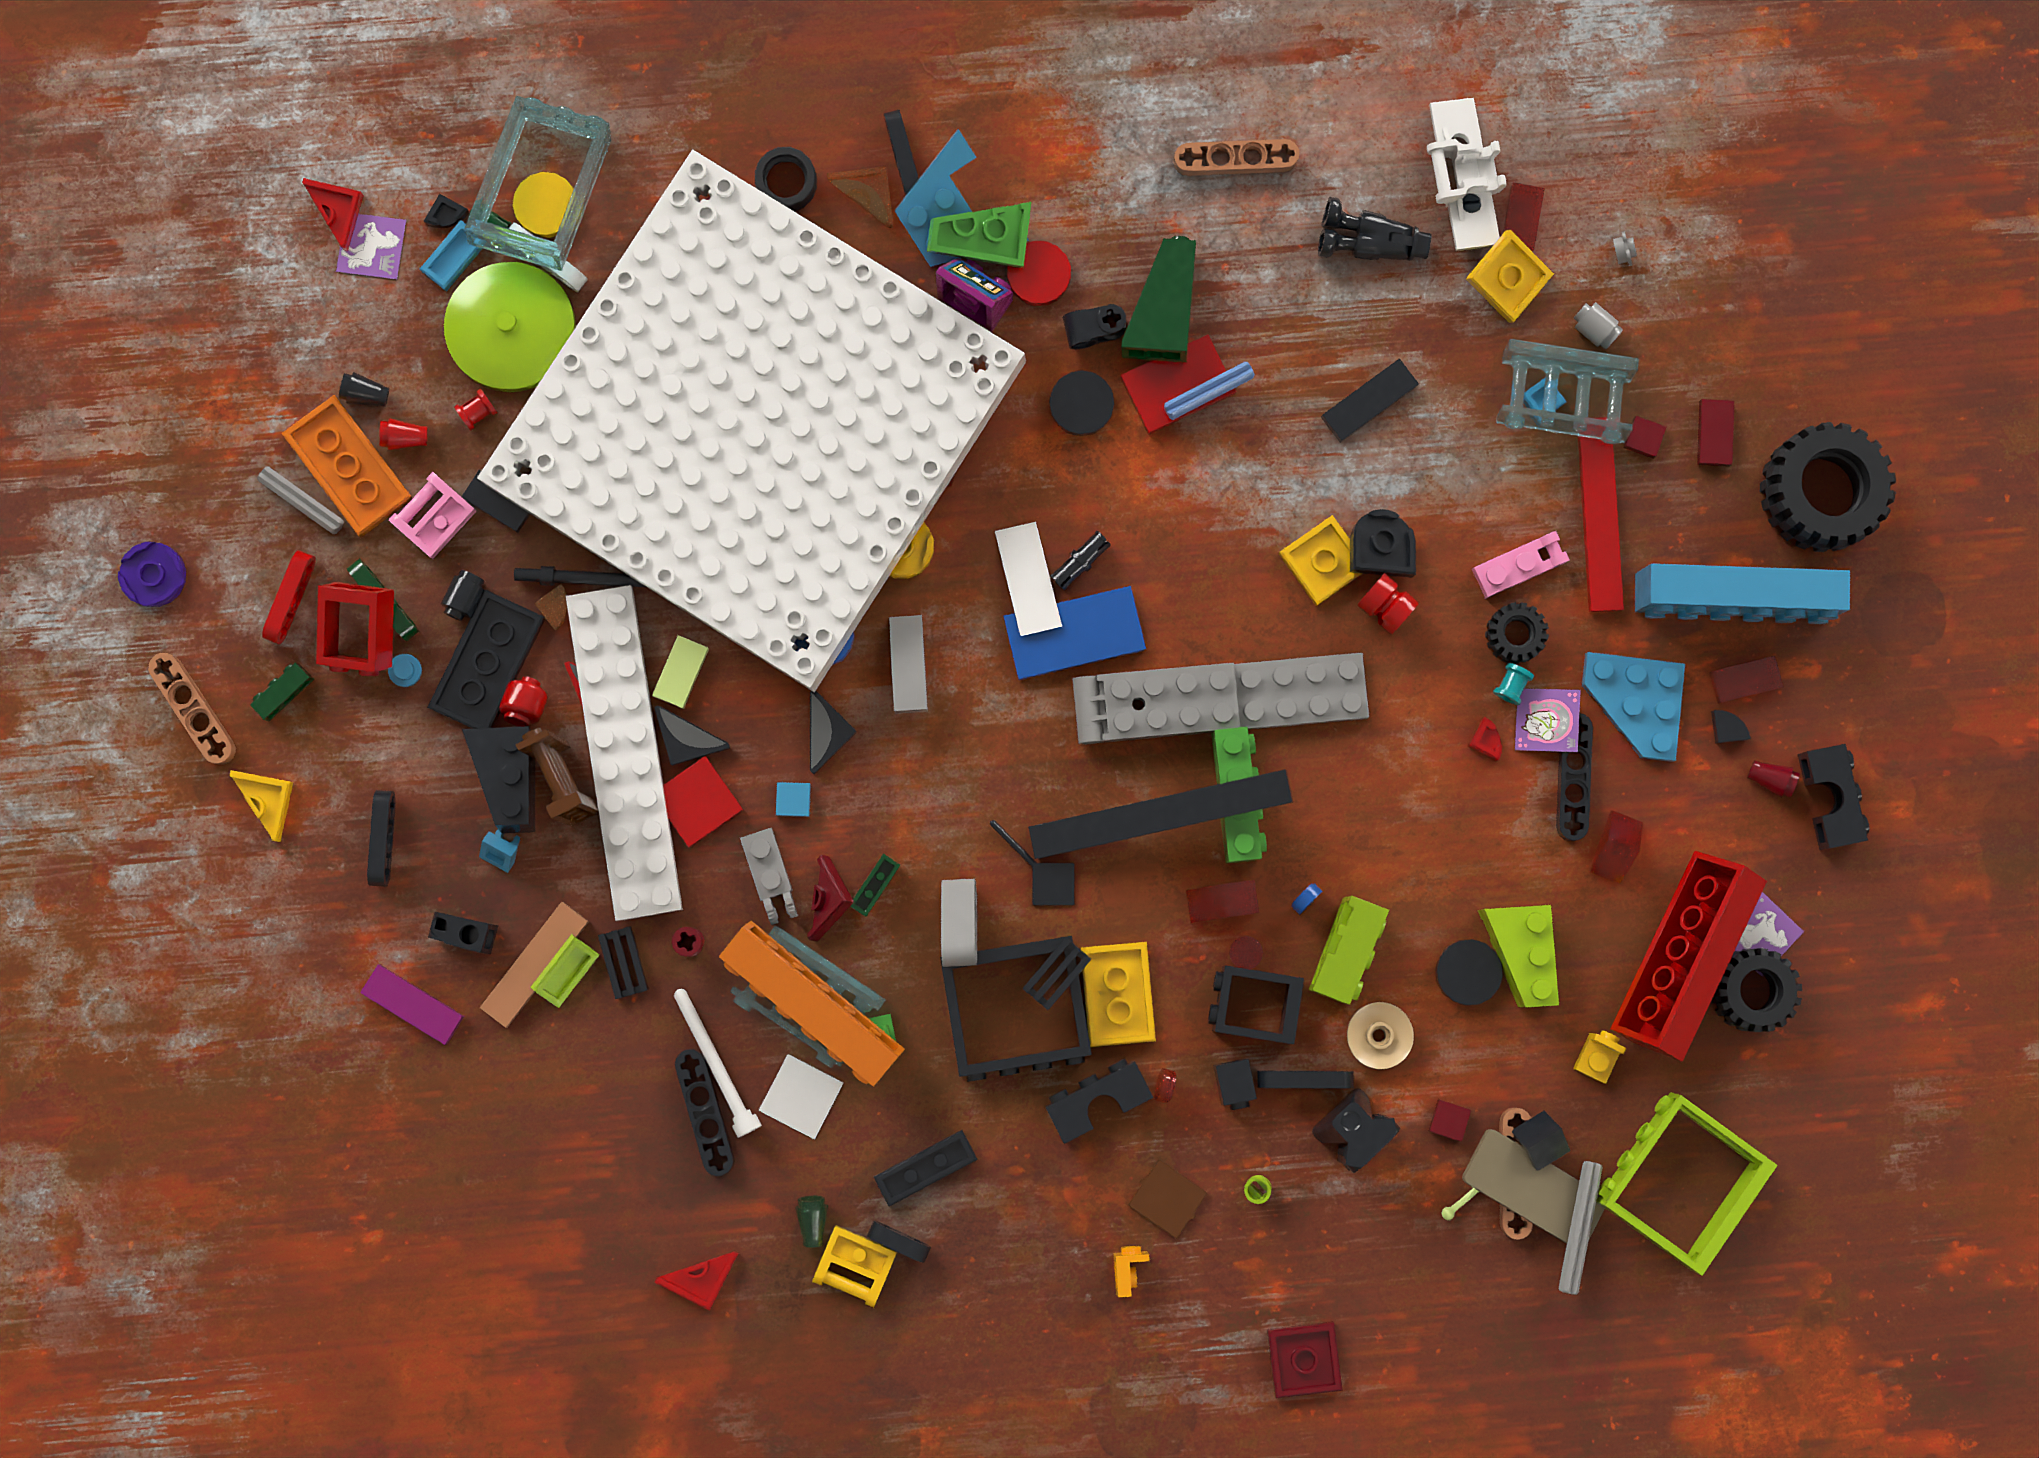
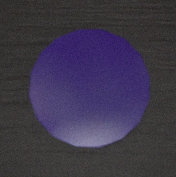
[118,542,186,607]

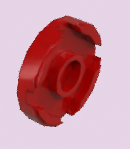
[1007,241,1071,306]

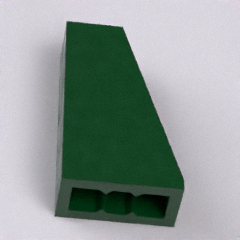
[1121,236,1196,362]

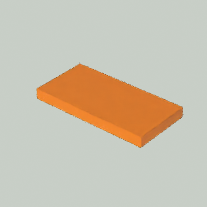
[281,395,413,537]

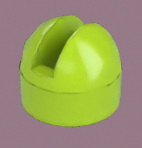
[1244,1175,1272,1204]

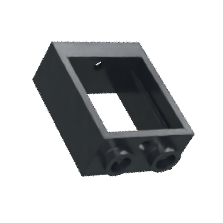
[1208,965,1304,1044]

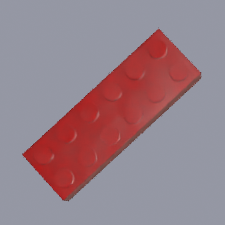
[1610,851,1767,1062]

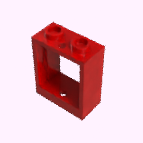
[316,582,394,676]

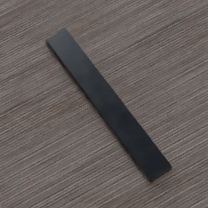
[1028,769,1294,859]

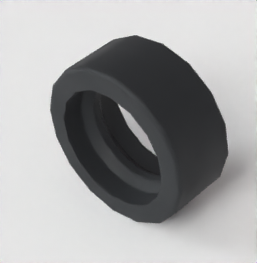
[755,147,817,212]

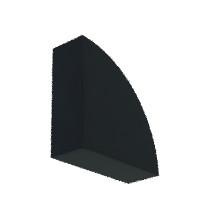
[424,194,469,228]
[1711,710,1751,744]

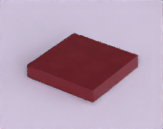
[1267,1321,1343,1398]

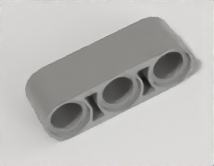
[941,879,977,967]

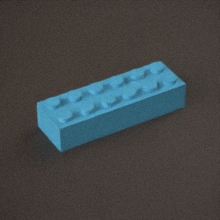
[1635,564,1850,624]

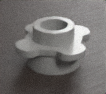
[1613,231,1637,266]

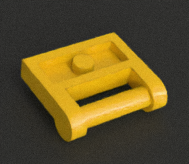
[812,1225,897,1308]

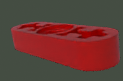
[262,550,316,644]

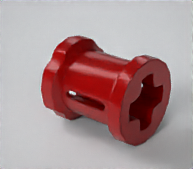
[454,389,498,431]

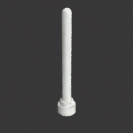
[674,989,762,1138]

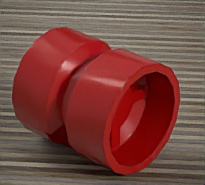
[1357,573,1419,635]

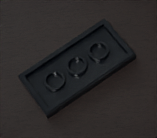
[427,589,546,729]

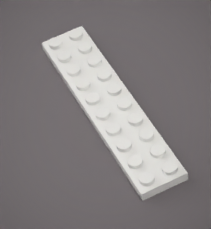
[566,585,683,921]

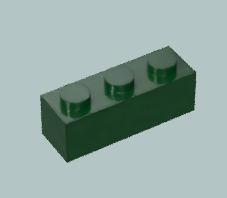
[250,662,315,722]
[850,854,900,917]

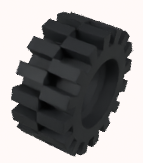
[1485,602,1549,664]

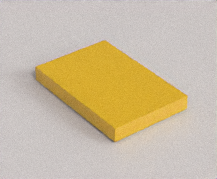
[1080,942,1156,1047]

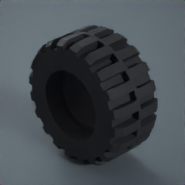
[1760,422,1896,552]

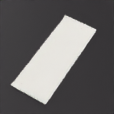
[995,522,1062,636]

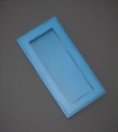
[420,220,488,292]

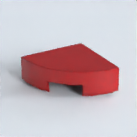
[1468,717,1502,762]

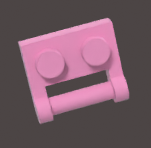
[389,472,476,559]

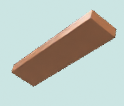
[480,902,589,1028]

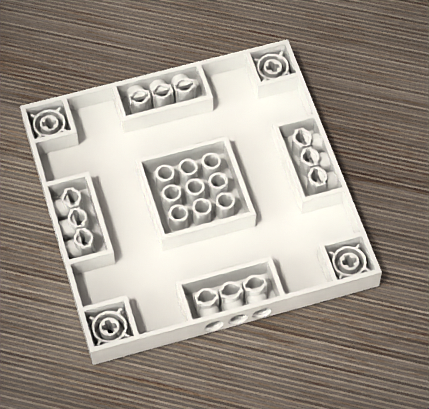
[477,149,1026,692]

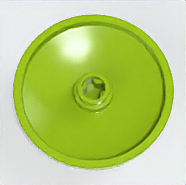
[444,262,576,392]

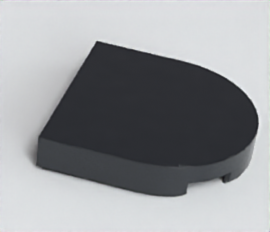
[1350,509,1416,578]

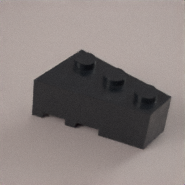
[462,726,535,834]

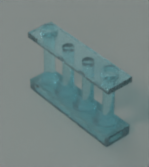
[1496,339,1639,444]
[730,925,886,1068]

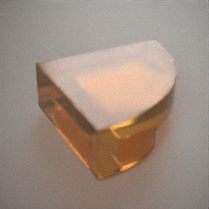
[534,584,568,631]

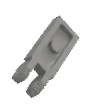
[740,828,798,925]

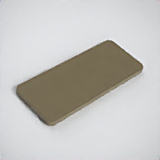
[1462,1129,1605,1244]

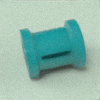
[1493,663,1534,705]

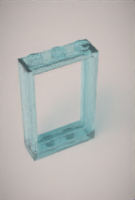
[464,96,612,271]

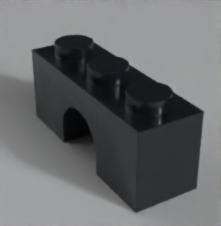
[1797,744,1869,850]
[1045,1058,1154,1144]

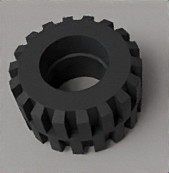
[1711,948,1803,1032]

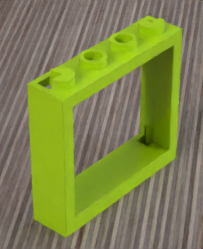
[1596,1092,1778,1276]

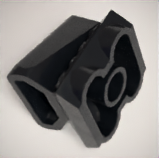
[1312,1088,1401,1173]

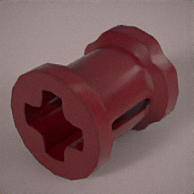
[672,927,705,957]

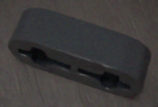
[867,1220,931,1263]

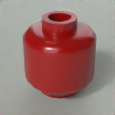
[499,677,548,727]

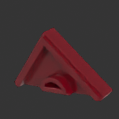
[807,855,854,942]

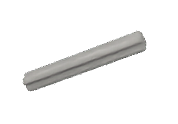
[1559,1161,1603,1295]

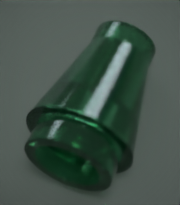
[795,1195,828,1247]

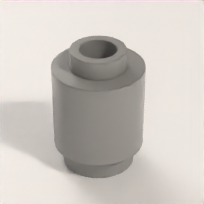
[1574,302,1623,349]

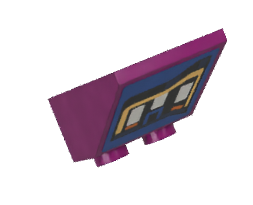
[936,258,1013,332]

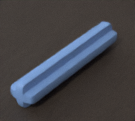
[1164,362,1254,420]

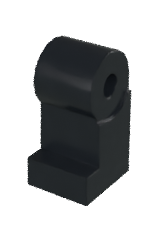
[428,912,499,954]

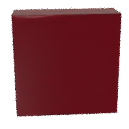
[1623,416,1667,459]
[1428,1099,1471,1142]

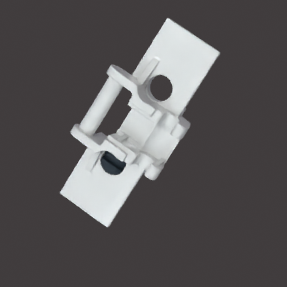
[1427,98,1507,251]

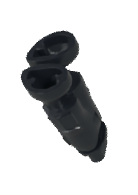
[1318,197,1432,261]

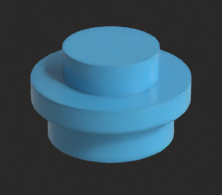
[388,654,422,687]

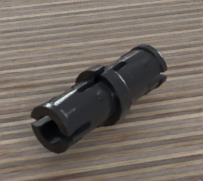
[1050,531,1111,591]

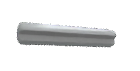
[257,467,344,534]

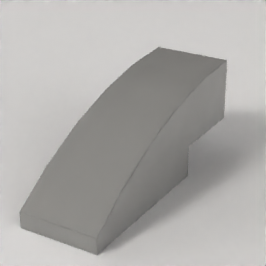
[889,615,928,714]

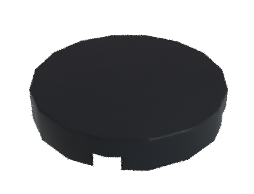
[1049,370,1114,436]
[1435,939,1503,1005]

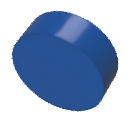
[1291,883,1323,915]

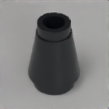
[339,372,390,407]

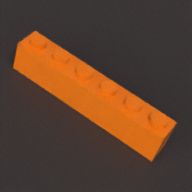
[719,920,905,1087]

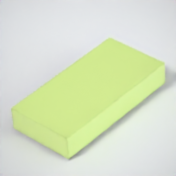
[652,635,709,709]

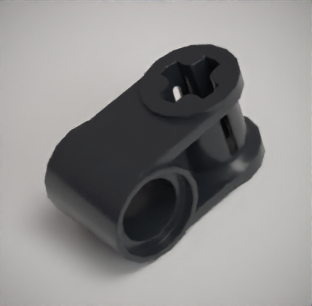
[1062,304,1126,350]

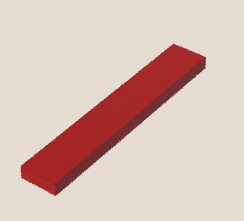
[1577,417,1624,612]

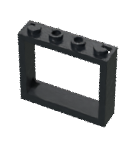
[940,936,1092,1082]

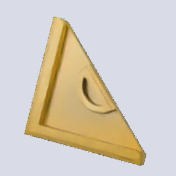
[230,770,293,842]

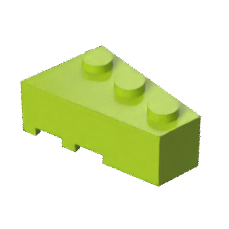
[1309,895,1389,1005]
[1477,905,1559,1007]

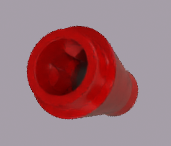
[379,418,428,450]

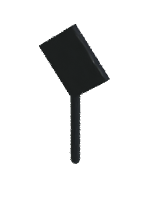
[990,820,1074,905]

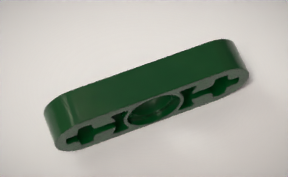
[346,558,419,642]

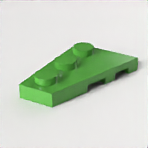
[927,202,1032,268]

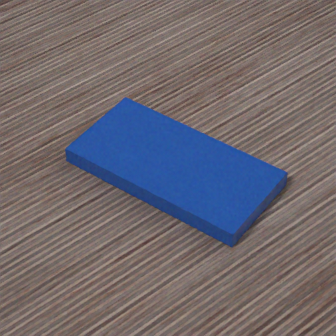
[1003,586,1146,680]

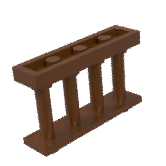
[516,728,599,827]

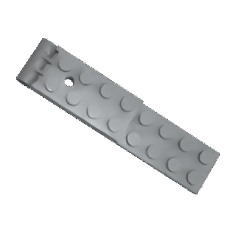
[1072,653,1369,744]

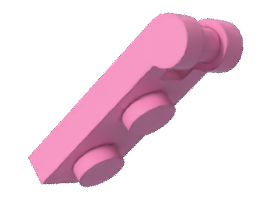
[1472,531,1570,599]

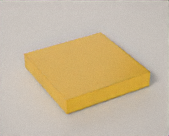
[1466,230,1554,323]
[1278,515,1363,606]

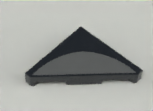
[810,691,857,775]
[654,706,731,766]

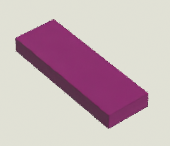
[360,964,464,1045]

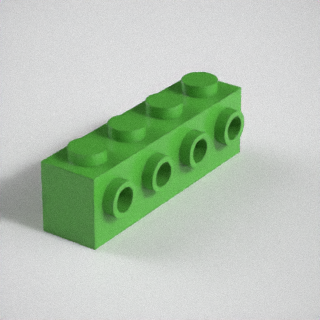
[1211,727,1267,864]

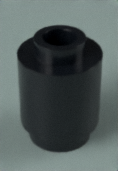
[441,570,485,621]

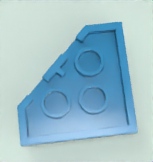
[1582,652,1685,762]

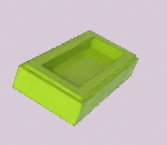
[531,934,599,1008]

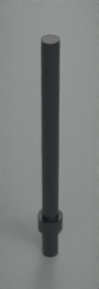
[514,566,648,588]

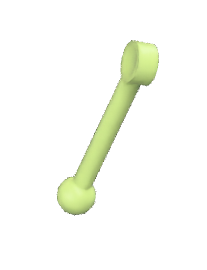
[1442,1188,1479,1220]

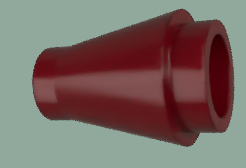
[1747,760,1800,798]

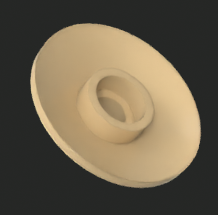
[1347,1002,1414,1069]

